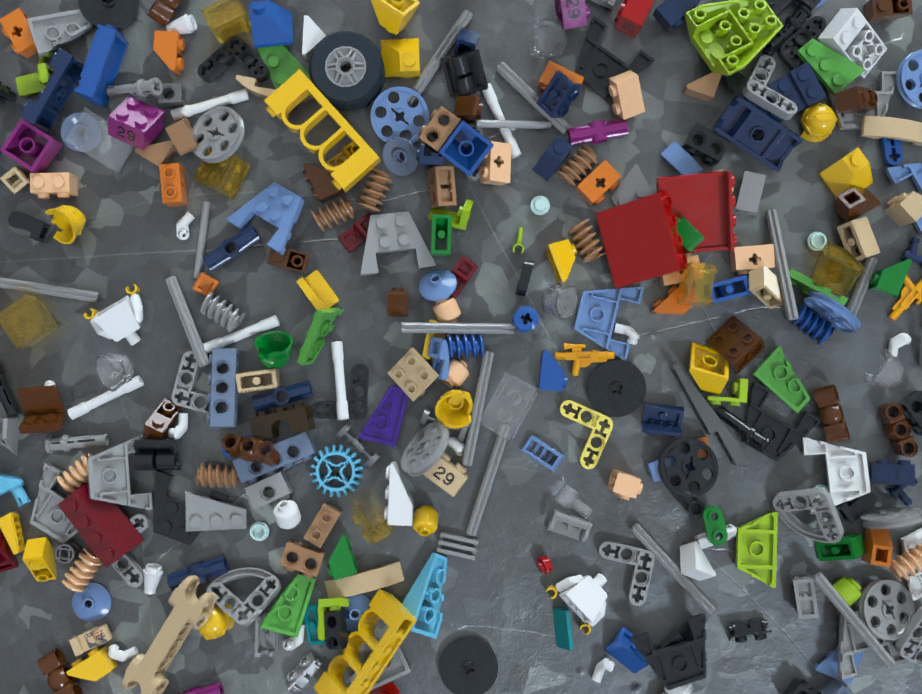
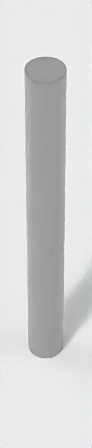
[475,120,552,129]
[193,201,210,279]

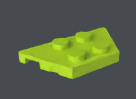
[735,511,778,588]

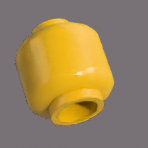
[412,505,439,536]

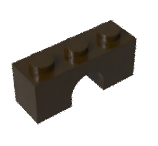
[249,403,315,440]

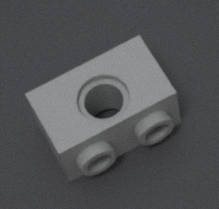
[244,470,293,511]

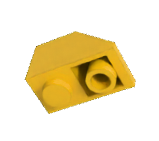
[22,537,57,582]
[66,646,118,681]

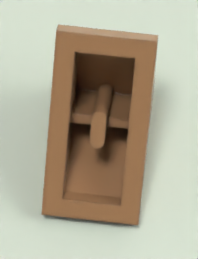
[682,72,722,102]
[165,118,198,156]
[135,140,177,167]

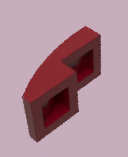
[337,212,371,254]
[450,256,479,299]

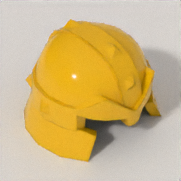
[800,102,838,143]
[45,205,86,244]
[435,390,473,429]
[197,601,235,640]

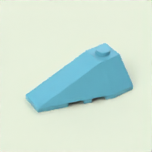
[402,552,448,639]

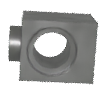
[155,83,187,108]

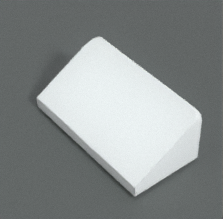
[694,524,737,549]

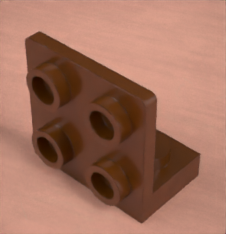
[706,316,765,374]
[17,385,67,434]

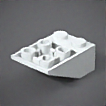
[817,8,887,79]
[384,461,414,526]

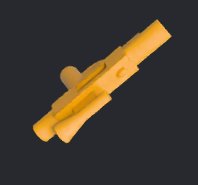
[888,275,922,321]
[555,342,615,376]

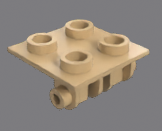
[388,347,439,402]

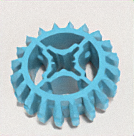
[310,444,363,497]

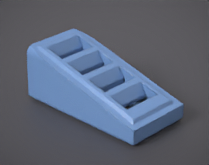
[521,434,565,472]

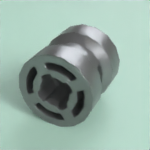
[55,541,81,564]

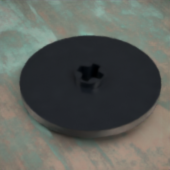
[78,0,139,29]
[587,359,646,417]
[439,637,498,694]

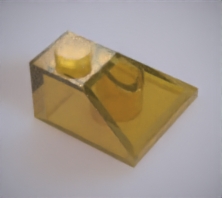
[810,242,865,297]

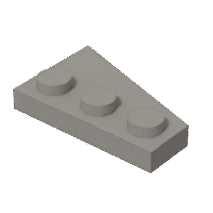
[27,9,93,58]
[185,491,246,532]
[349,645,411,691]

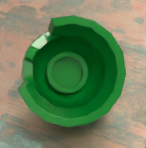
[253,331,293,369]

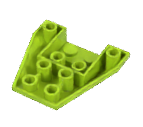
[685,0,783,76]

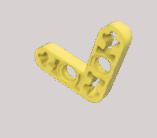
[559,400,613,469]

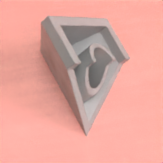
[0,417,19,456]

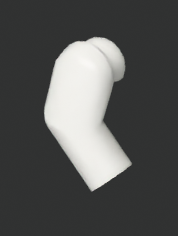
[176,212,195,240]
[613,323,639,345]
[887,333,911,358]
[168,413,188,439]
[447,437,465,456]
[107,644,138,662]
[591,658,615,683]

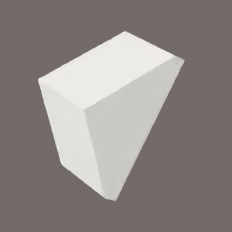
[302,15,327,60]
[680,540,716,581]

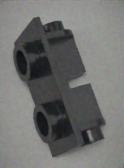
[728,618,772,643]

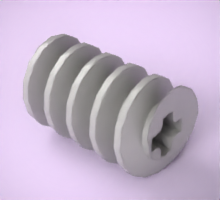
[201,291,245,332]

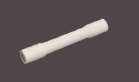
[482,83,522,159]
[171,88,249,121]
[203,315,280,354]
[331,341,349,420]
[67,375,144,420]

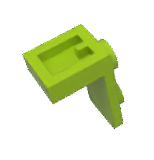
[15,63,54,97]
[428,199,474,230]
[704,379,748,406]
[317,598,349,640]

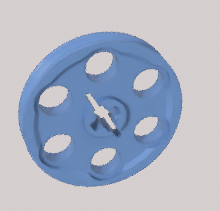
[896,49,922,109]
[371,86,429,144]
[804,291,861,335]

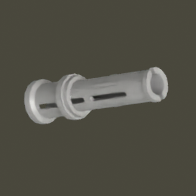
[107,77,163,99]
[45,434,109,453]

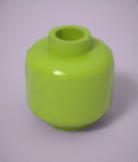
[832,577,862,606]

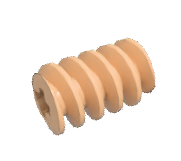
[57,453,93,494]
[889,544,922,582]
[61,546,102,592]

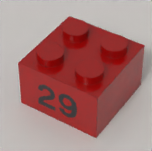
[614,0,654,38]

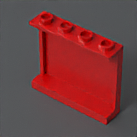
[656,170,737,254]
[596,192,687,289]

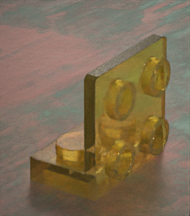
[194,148,251,199]
[351,505,396,545]

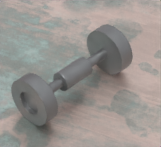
[419,407,470,442]
[335,422,381,469]

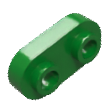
[701,505,728,546]

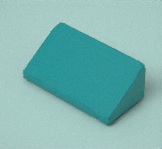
[304,603,326,645]
[553,606,574,651]

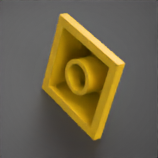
[371,0,420,35]
[380,38,421,79]
[819,147,873,200]
[545,239,577,285]
[689,342,729,395]

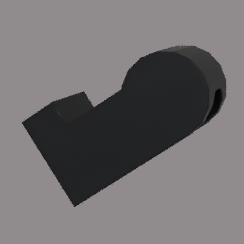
[8,211,51,243]
[835,492,876,523]
[324,611,349,650]

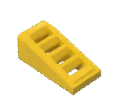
[0,511,25,555]

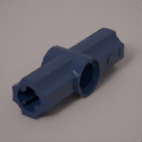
[202,225,261,272]
[252,380,313,412]
[167,555,229,591]

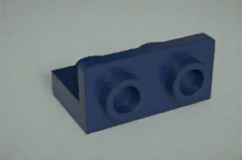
[536,71,582,118]
[416,144,445,167]

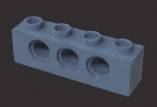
[207,348,239,429]
[233,430,317,484]

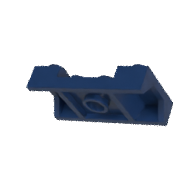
[19,48,84,134]
[743,62,826,137]
[713,94,803,172]

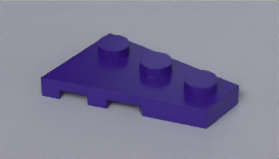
[357,385,408,447]

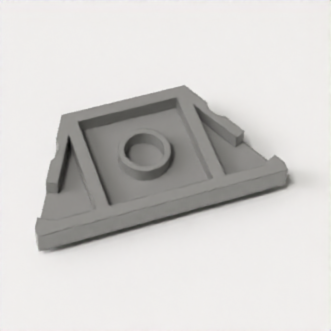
[610,164,653,207]

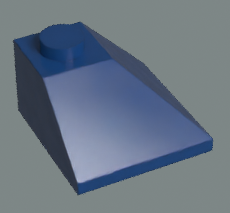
[249,0,293,48]
[439,120,494,176]

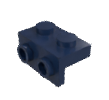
[641,402,684,437]

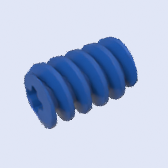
[792,303,835,345]
[512,306,539,333]
[444,334,484,358]

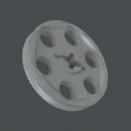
[192,106,245,163]
[401,422,449,477]
[860,507,922,529]
[858,579,915,641]

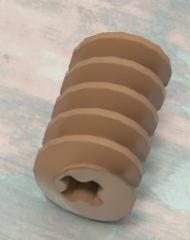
[556,144,598,187]
[356,168,393,212]
[311,194,354,232]
[568,219,606,263]
[196,462,240,489]

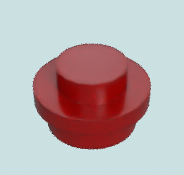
[536,555,553,575]

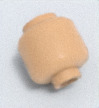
[433,297,461,323]
[441,359,469,388]

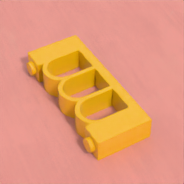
[264,69,381,192]
[314,589,417,694]

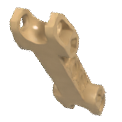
[121,575,217,694]

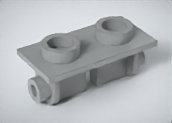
[285,650,323,692]

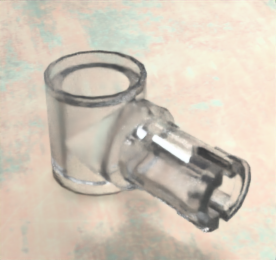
[554,483,592,518]

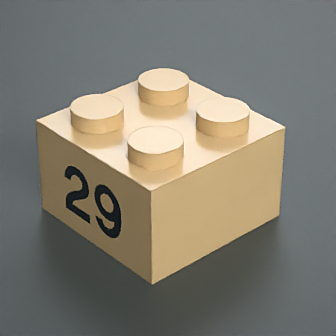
[423,452,468,497]

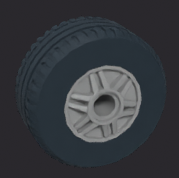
[309,31,385,111]

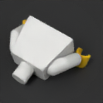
[84,284,143,345]
[546,573,608,635]

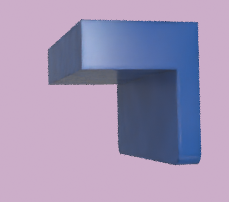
[605,627,648,673]

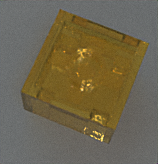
[201,0,251,44]
[677,261,718,308]
[0,293,58,349]

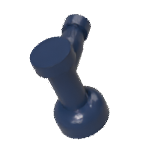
[901,238,922,268]
[887,478,918,506]

